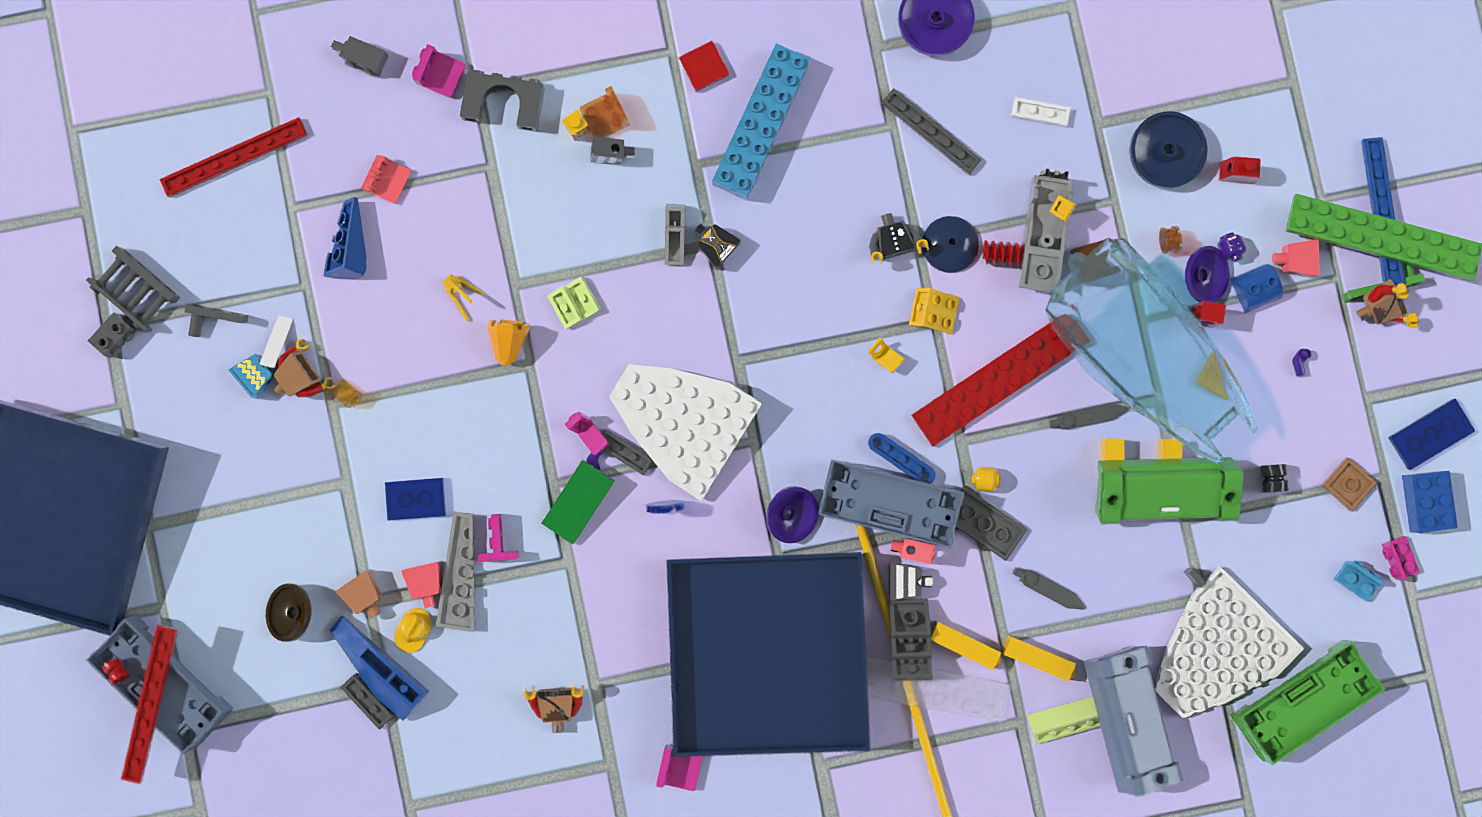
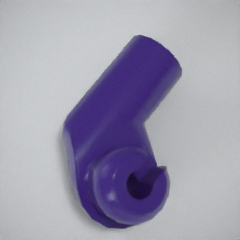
[586,450,604,471]

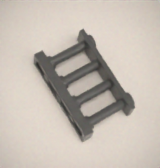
[86,245,181,332]

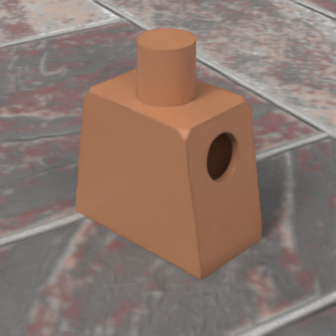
[335,570,383,619]

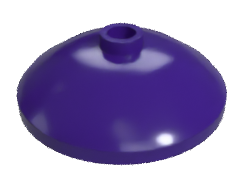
[1185,246,1230,303]
[766,486,819,543]

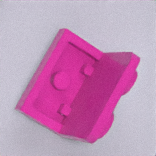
[412,44,465,98]

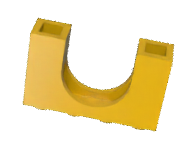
[1101,438,1182,460]

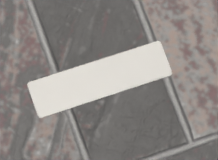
[260,315,293,368]

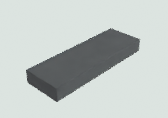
[602,429,653,476]
[340,673,395,730]

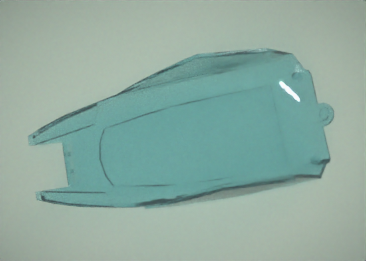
[1045,238,1258,464]

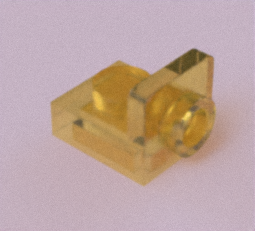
[331,379,362,408]

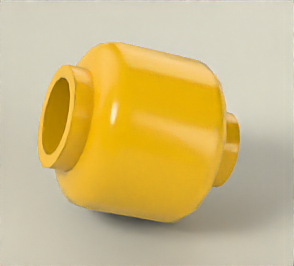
[972,467,1000,492]

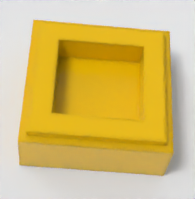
[1049,195,1077,221]

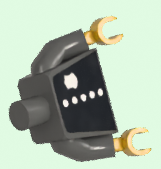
[869,213,929,265]

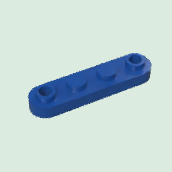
[868,433,935,484]

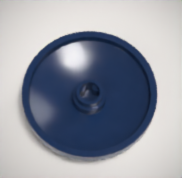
[1129,111,1208,189]

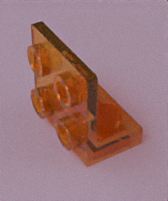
[580,86,630,137]

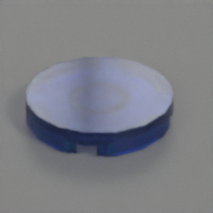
[646,500,685,514]

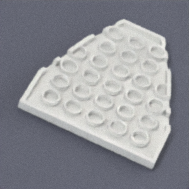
[609,364,763,501]
[1154,566,1304,718]

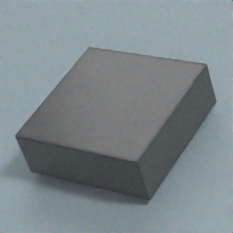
[1184,568,1207,588]

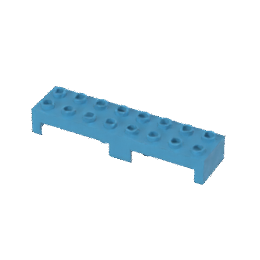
[712,43,811,200]

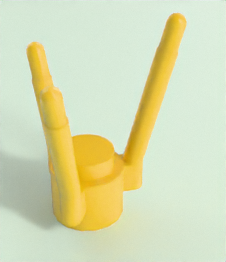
[442,274,483,322]

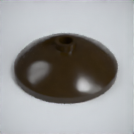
[266,583,312,642]

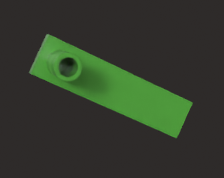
[1342,263,1425,302]

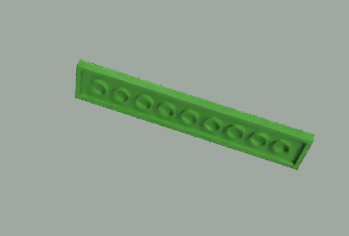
[1285,193,1482,282]

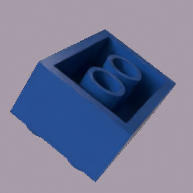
[1402,471,1458,533]

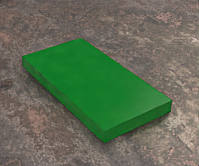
[541,460,615,545]

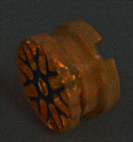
[1159,225,1182,254]

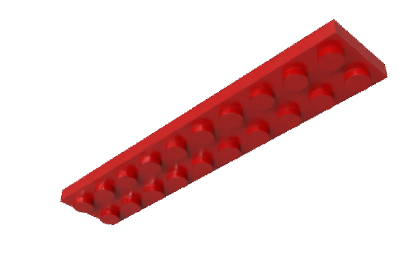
[911,310,1091,447]

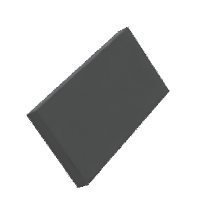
[945,486,1027,561]

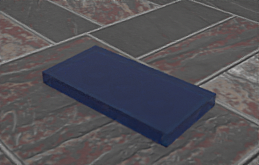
[1388,398,1475,470]

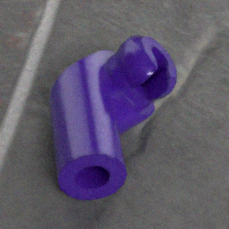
[1292,349,1311,377]

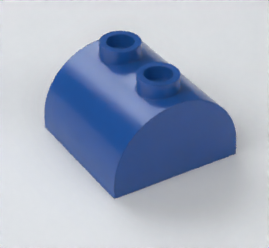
[1230,264,1283,313]

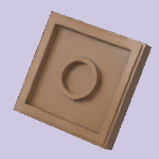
[1321,457,1377,511]

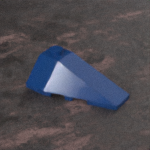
[323,197,367,279]

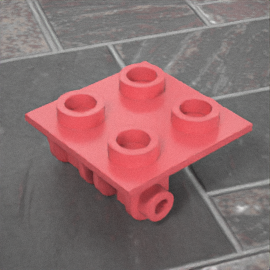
[361,154,412,204]

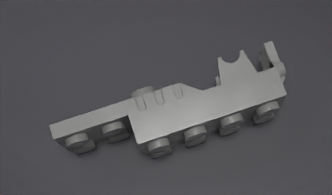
[1019,168,1074,294]

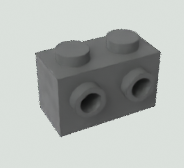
[88,312,138,358]

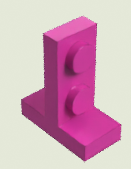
[478,514,519,562]

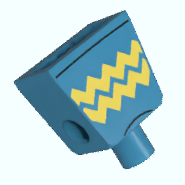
[229,354,279,399]

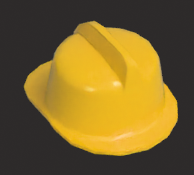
[394,608,432,653]

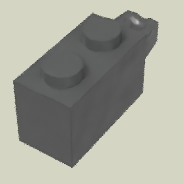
[331,36,388,76]

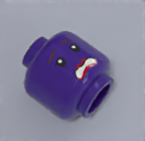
[1217,232,1246,262]

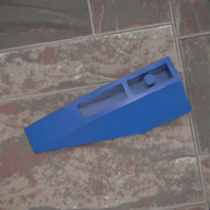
[329,615,429,721]

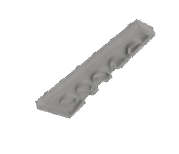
[436,511,475,632]

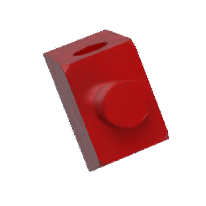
[1219,156,1261,184]

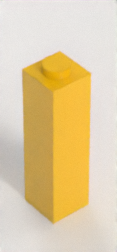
[930,621,1002,670]
[1001,635,1077,682]

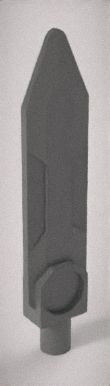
[1049,403,1128,429]
[1012,567,1086,610]

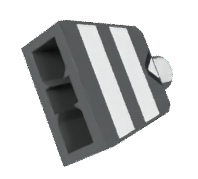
[590,136,635,164]
[889,562,933,600]

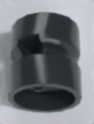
[1260,464,1289,493]

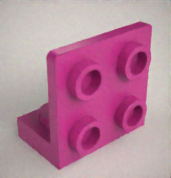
[656,744,703,791]

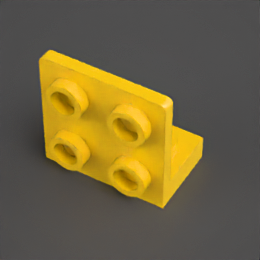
[909,288,959,334]

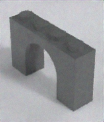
[460,70,545,132]

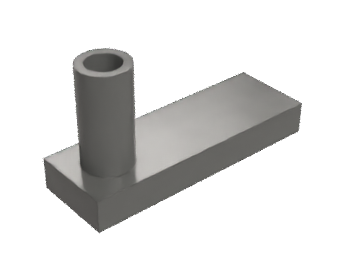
[185,304,249,337]

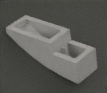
[665,204,685,265]

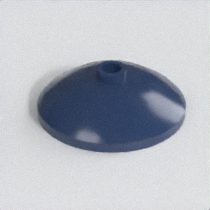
[922,216,979,273]

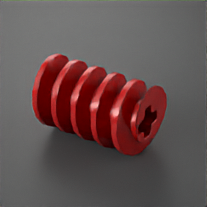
[982,240,1024,267]

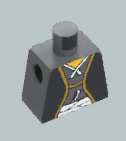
[694,223,741,270]

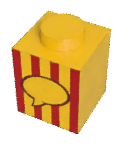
[562,109,590,141]

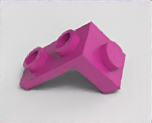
[565,411,609,456]

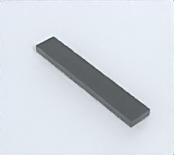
[881,88,981,175]

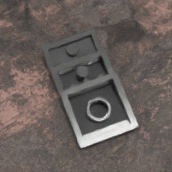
[889,599,933,681]

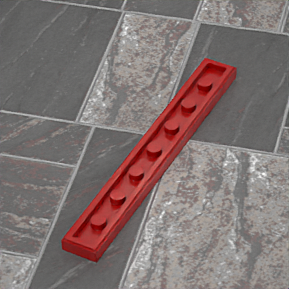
[159,117,308,198]
[120,624,178,784]

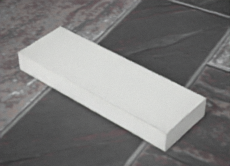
[1011,97,1071,127]

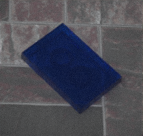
[385,478,446,521]

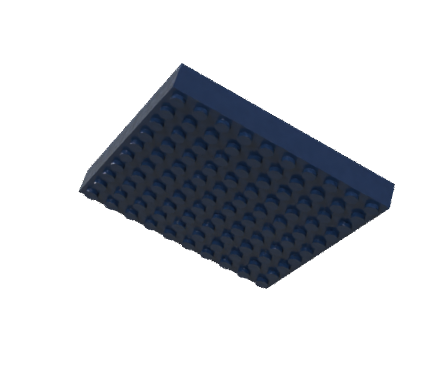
[0,400,169,636]
[667,552,870,757]

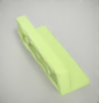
[1027,697,1100,745]

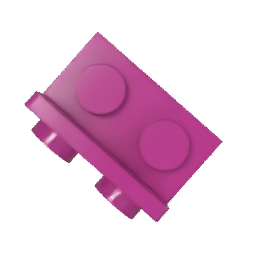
[1382,536,1420,581]

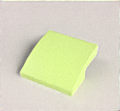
[547,277,601,329]

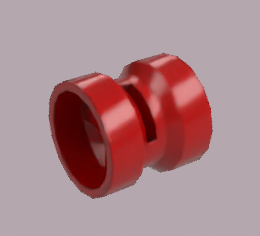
[102,658,130,685]

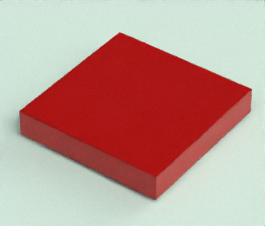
[678,41,729,92]

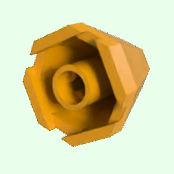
[488,320,529,365]

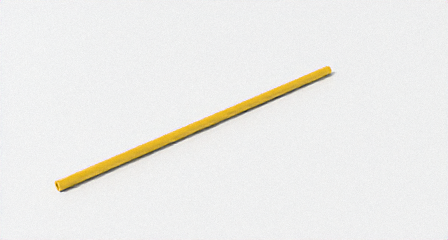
[856,525,952,817]

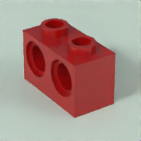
[1188,301,1226,328]

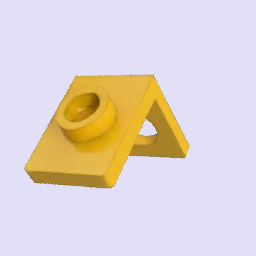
[868,337,905,374]

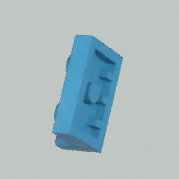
[1333,560,1385,602]

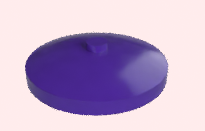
[898,0,975,56]

